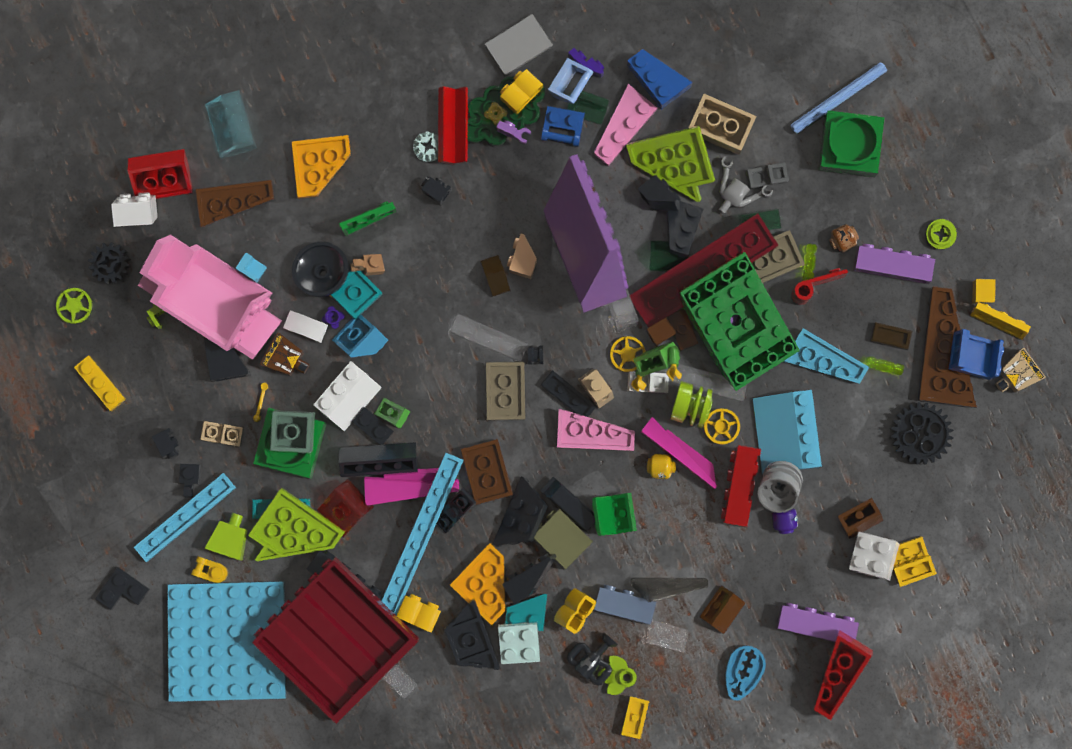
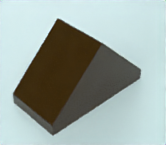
[480,255,511,297]

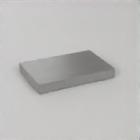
[485,14,553,76]

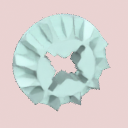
[413,131,438,162]

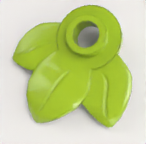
[598,656,637,695]

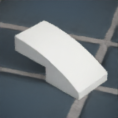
[283,310,328,343]
[627,372,669,393]

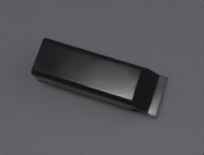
[541,477,595,532]

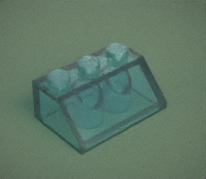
[205,90,257,159]

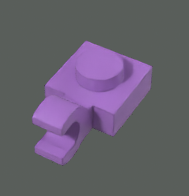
[496,120,531,144]

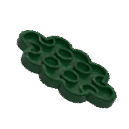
[468,76,545,146]

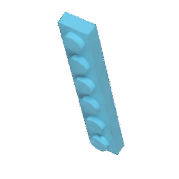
[134,473,236,562]

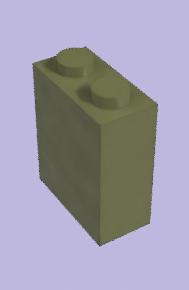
[534,509,593,570]

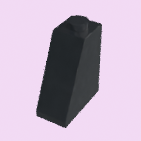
[203,336,251,382]

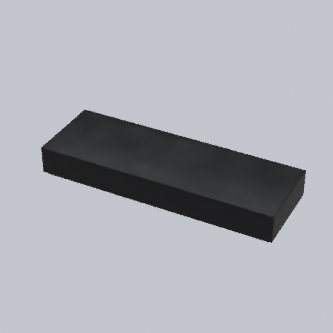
[541,370,597,417]

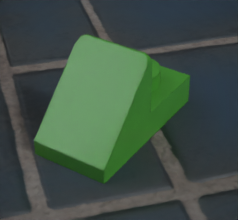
[375,398,410,428]

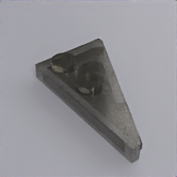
[631,578,708,602]

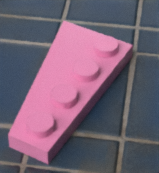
[594,84,657,166]
[557,409,635,451]

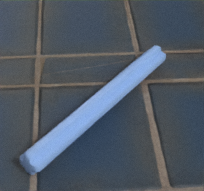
[791,63,887,134]

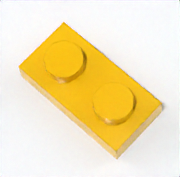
[621,696,649,739]

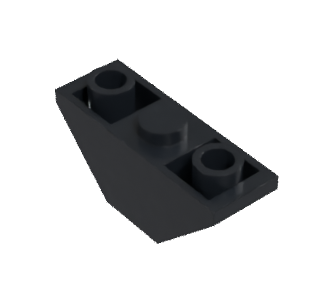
[436,488,477,533]

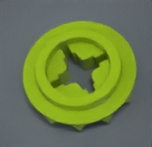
[926,219,957,250]

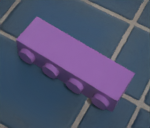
[853,244,935,284]
[776,603,859,642]

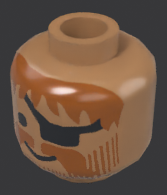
[829,224,859,252]

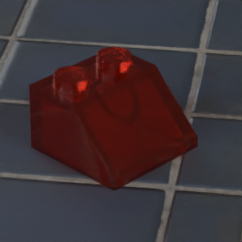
[317,479,374,537]

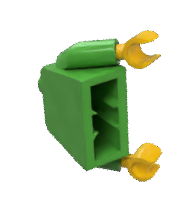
[631,342,682,391]

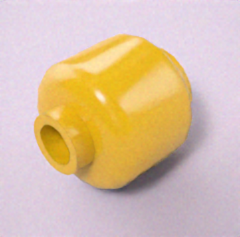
[647,454,676,479]

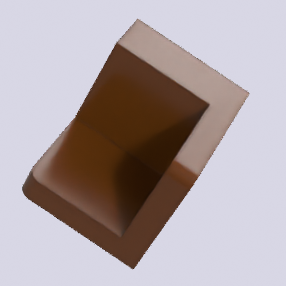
[646,317,676,347]

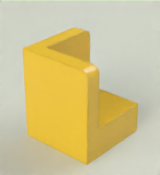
[972,279,995,304]

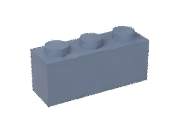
[594,585,656,625]

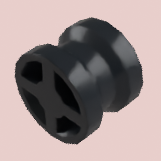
[528,345,543,365]

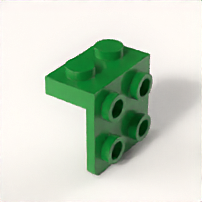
[592,493,637,536]

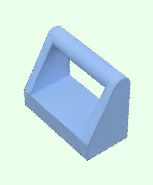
[548,58,593,104]

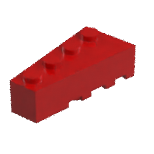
[720,445,761,527]
[814,630,873,720]

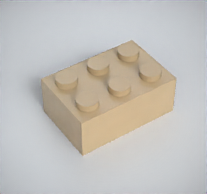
[689,94,756,155]

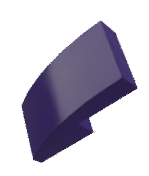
[568,48,604,78]

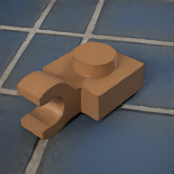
[350,254,385,276]

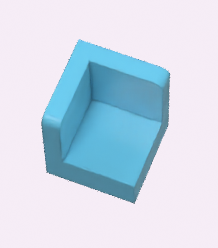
[235,253,267,283]

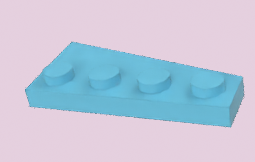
[785,328,869,384]

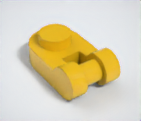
[191,556,228,583]

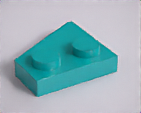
[505,594,547,631]

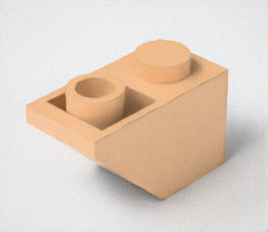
[507,234,537,279]

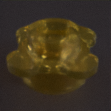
[484,102,507,125]

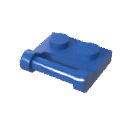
[541,106,585,147]

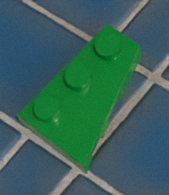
[339,201,397,236]

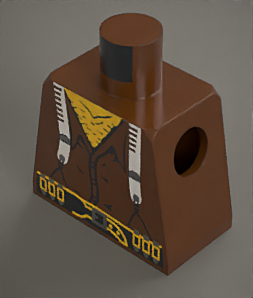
[260,332,310,376]

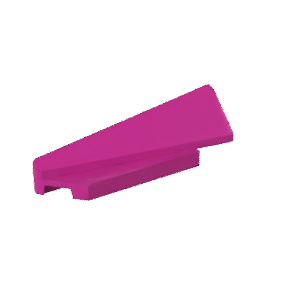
[640,417,717,490]
[364,468,459,506]

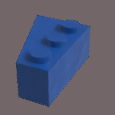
[627,49,692,110]

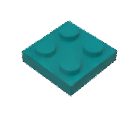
[330,271,383,320]

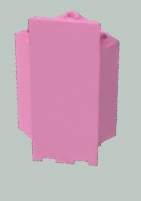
[138,235,282,360]

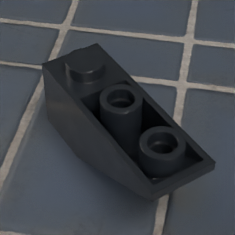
[502,554,557,604]

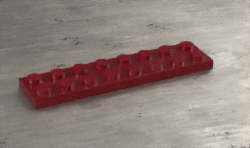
[628,213,779,328]

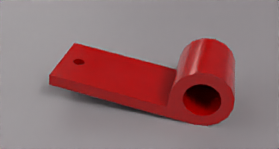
[791,268,848,305]

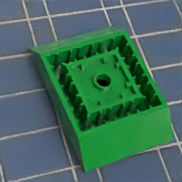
[679,252,800,391]

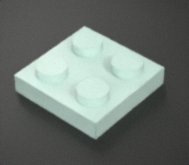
[498,622,540,664]

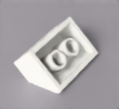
[314,361,382,431]

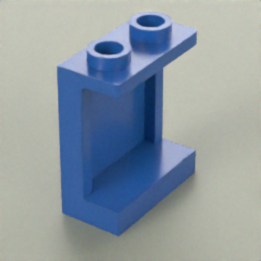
[949,329,1004,380]

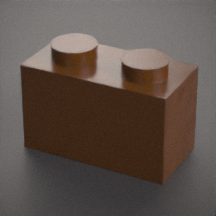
[838,498,883,539]

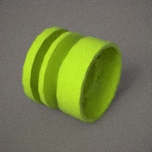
[670,381,713,428]

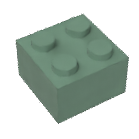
[271,410,315,453]

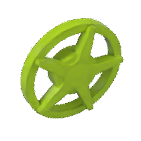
[56,288,92,324]

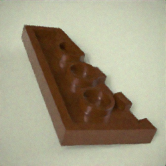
[196,180,274,227]

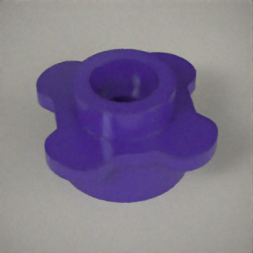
[322,306,345,329]

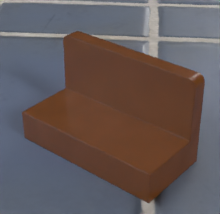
[700,585,745,634]

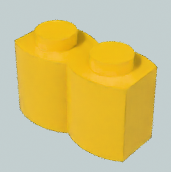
[500,69,543,114]
[554,588,596,634]
[397,594,441,633]

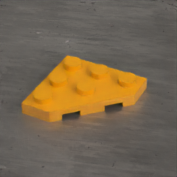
[292,135,351,199]
[450,543,505,625]

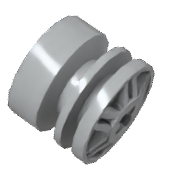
[758,461,803,513]

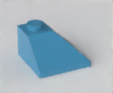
[332,315,388,357]

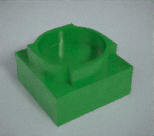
[818,110,885,178]
[253,408,326,479]

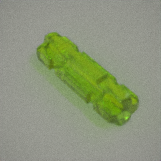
[803,244,817,280]
[866,356,904,375]

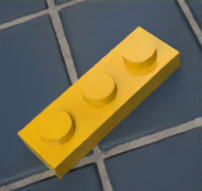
[970,302,1031,340]
[74,355,126,412]

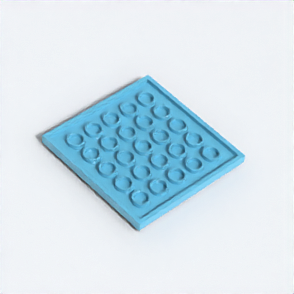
[168,582,286,702]

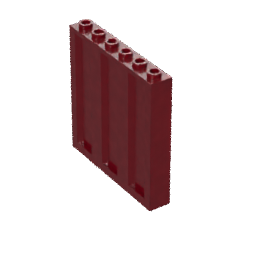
[252,557,419,724]

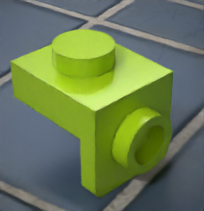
[147,304,166,329]

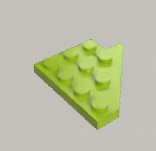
[248,488,345,561]

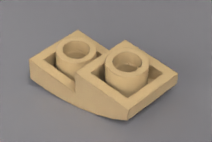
[200,421,243,447]

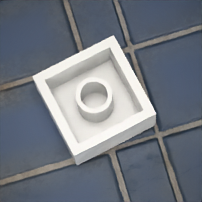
[111,192,158,227]
[849,532,899,581]

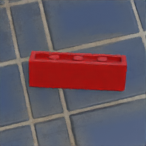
[438,86,468,165]

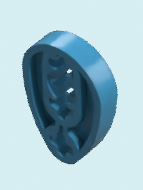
[725,646,766,701]

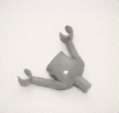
[718,157,773,214]

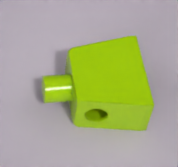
[205,513,248,561]

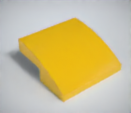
[893,536,936,587]

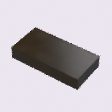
[870,322,913,350]

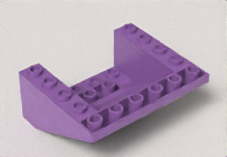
[544,155,629,313]

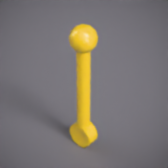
[253,383,268,422]

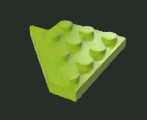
[626,126,715,202]

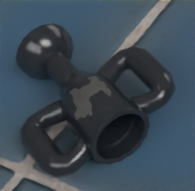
[567,632,618,686]

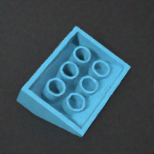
[753,390,822,475]

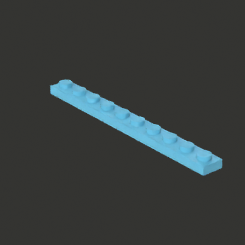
[382,452,464,616]

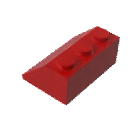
[128,149,193,199]

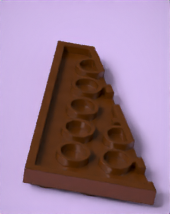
[918,286,977,408]

